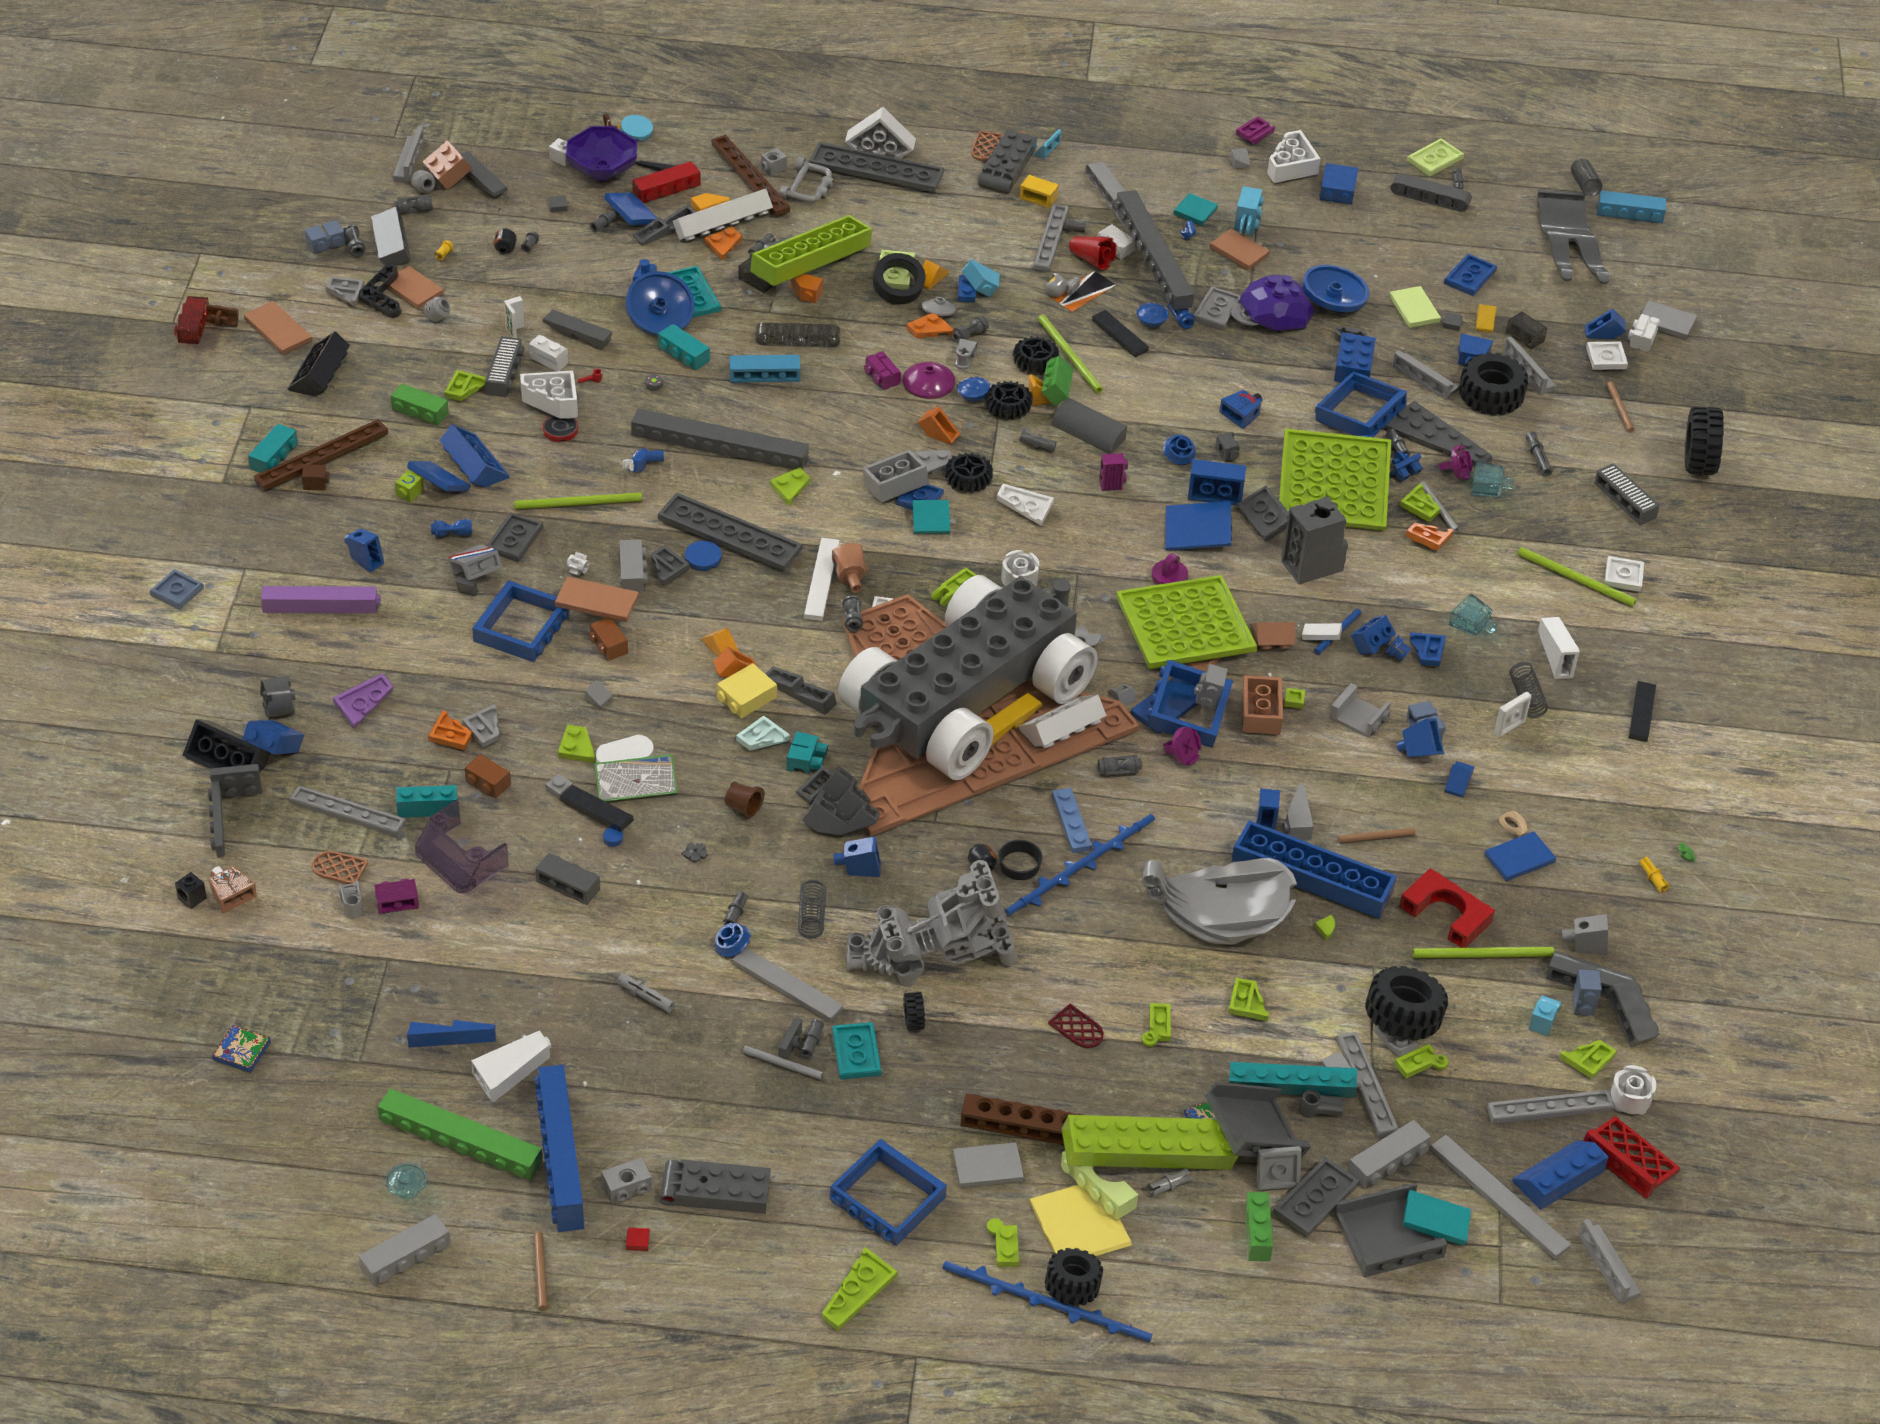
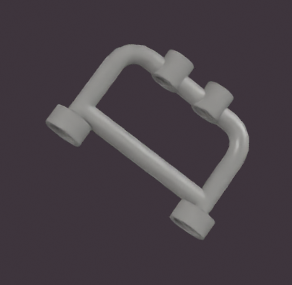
[779,157,834,203]

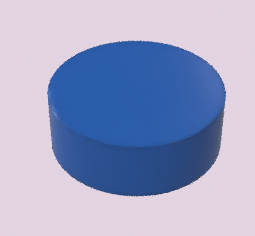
[603,827,623,847]

